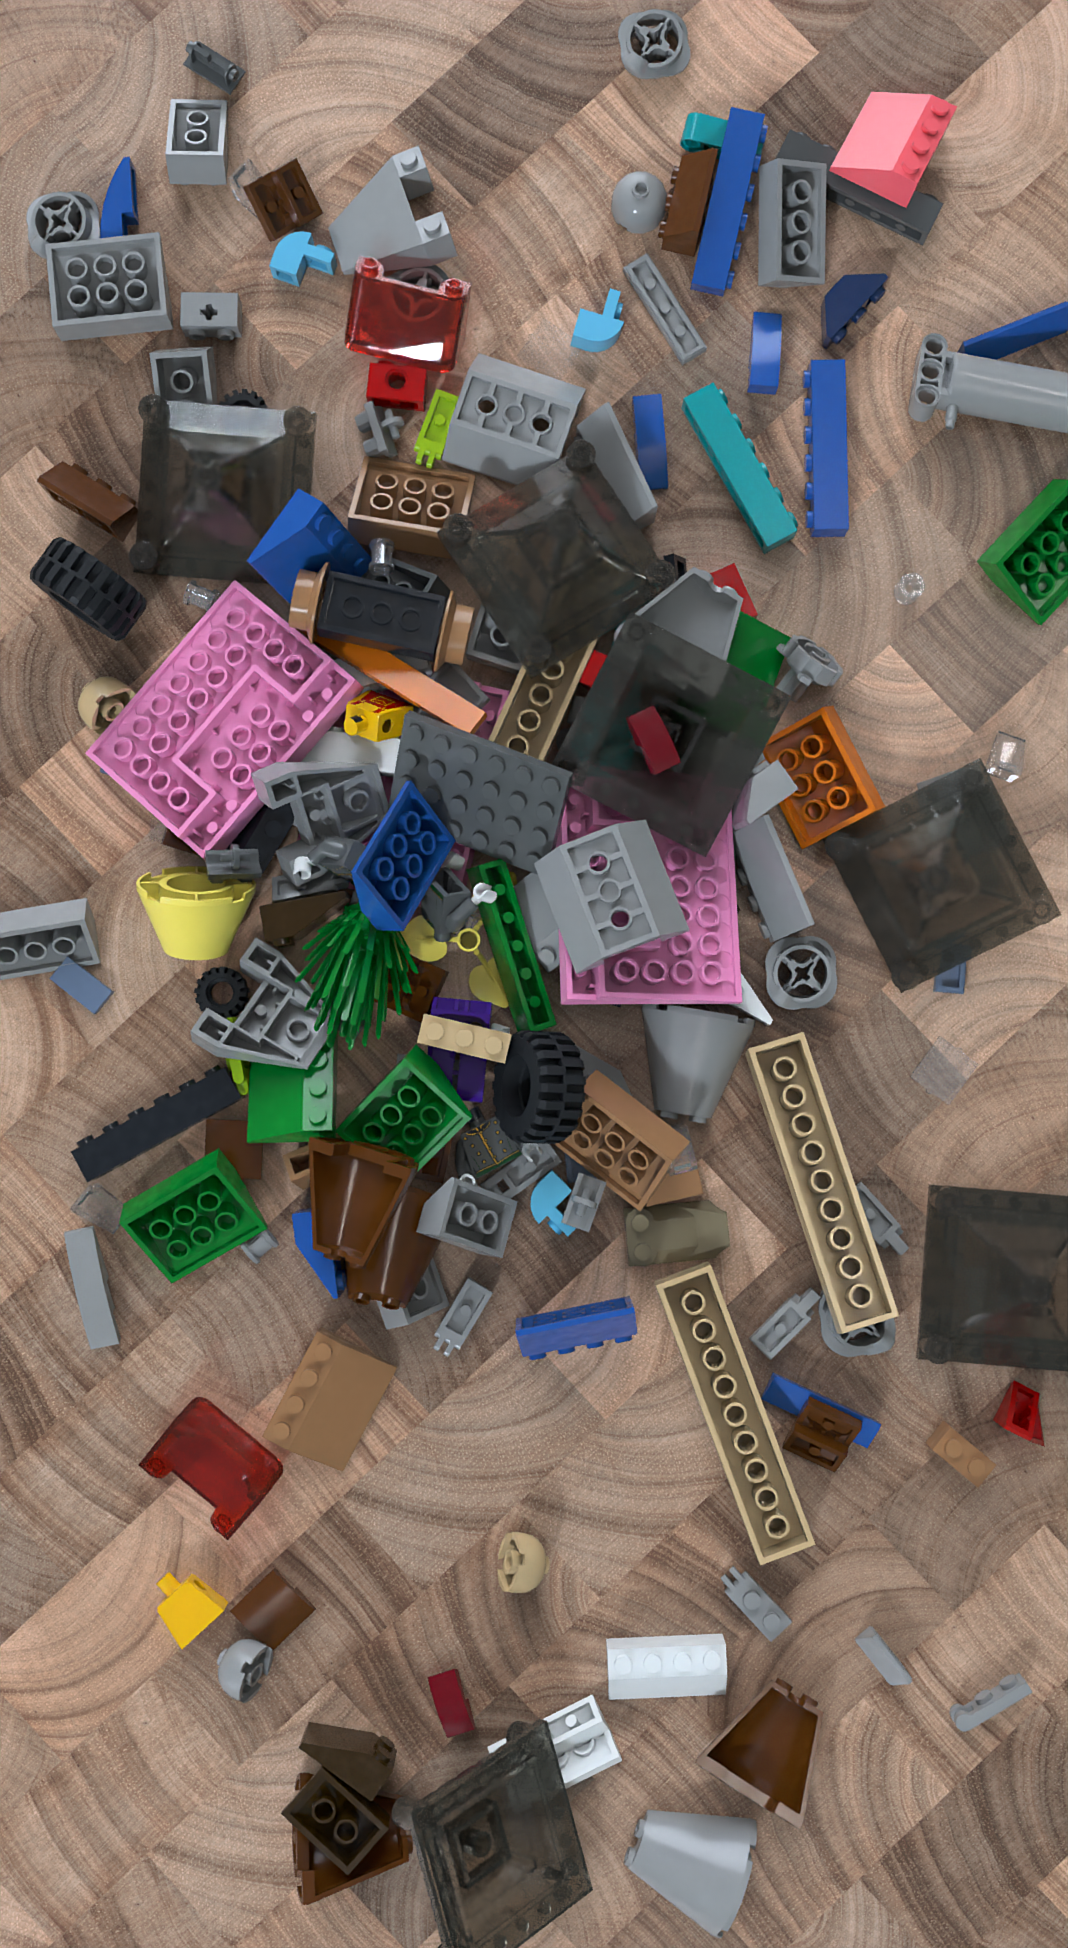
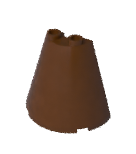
[309,1137,419,1269]
[344,1186,441,1310]
[695,1678,824,1829]
[292,1772,413,1905]

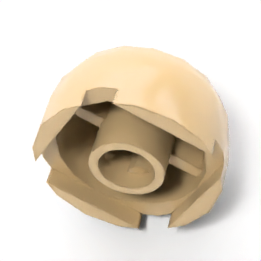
[78,676,136,735]
[497,1532,550,1593]

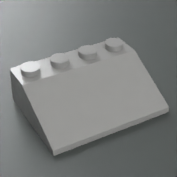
[45,232,174,341]
[733,814,815,943]

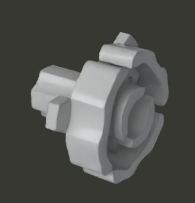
[776,635,843,703]

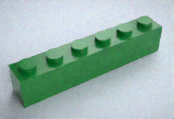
[466,859,557,1032]

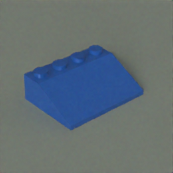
[247,488,373,605]
[351,780,456,931]
[515,1296,638,1360]

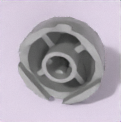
[611,171,667,234]
[217,1639,273,1703]

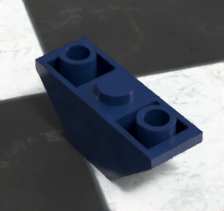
[821,273,889,350]

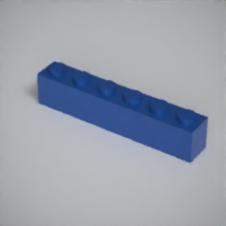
[690,107,768,297]
[802,359,849,537]

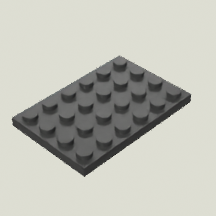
[387,710,573,875]

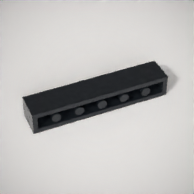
[71,1065,246,1182]

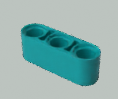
[680,112,766,160]

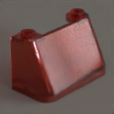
[344,256,472,373]
[138,1397,284,1540]

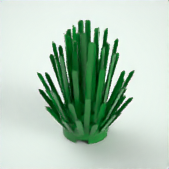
[295,900,418,1050]

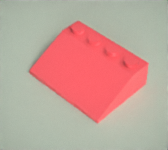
[829,92,957,208]

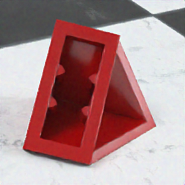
[993,1380,1045,1447]

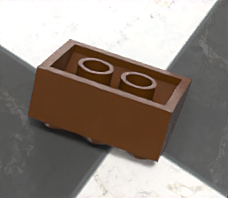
[658,148,718,257]
[37,461,141,542]

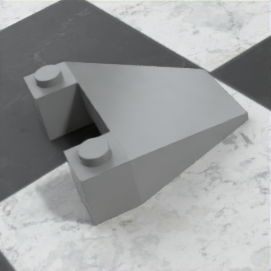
[328,146,458,275]
[251,762,389,887]
[190,937,331,1070]

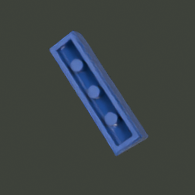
[957,301,1068,360]
[761,1372,882,1448]

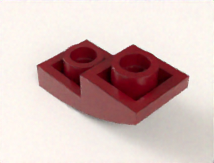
[626,705,681,775]
[427,1669,476,1738]

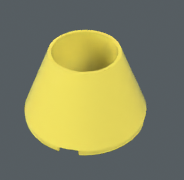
[136,866,256,960]

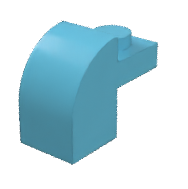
[269,231,337,287]
[570,288,624,352]
[531,1169,576,1237]

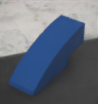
[100,156,139,238]
[747,312,782,395]
[632,394,668,490]

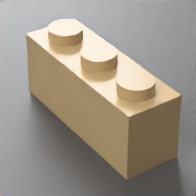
[417,1014,512,1064]

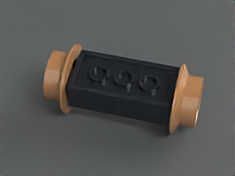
[289,562,475,672]

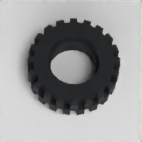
[30,537,147,641]
[492,1030,586,1144]

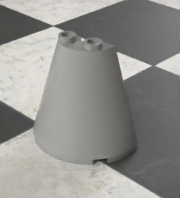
[614,567,743,703]
[641,1004,756,1124]
[624,1810,757,1938]

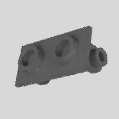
[183,41,246,95]

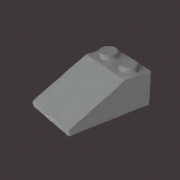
[165,99,228,186]
[149,346,218,442]
[514,872,560,973]

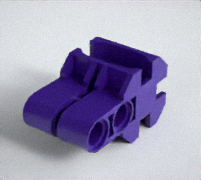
[428,997,493,1103]

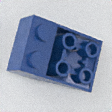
[292,1208,346,1299]

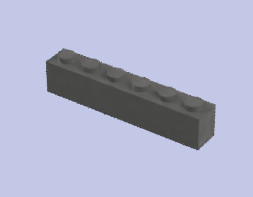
[775,129,944,246]

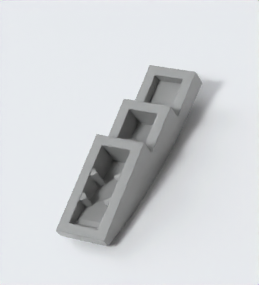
[64,1226,121,1350]

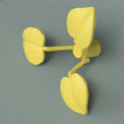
[400,872,517,1008]

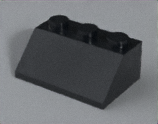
[226,802,294,874]

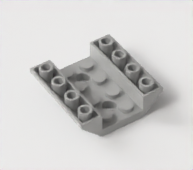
[442,353,586,496]
[534,820,690,974]

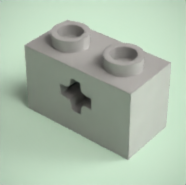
[180,292,242,341]

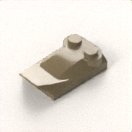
[623,1200,730,1266]

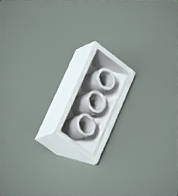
[606,1634,727,1700]

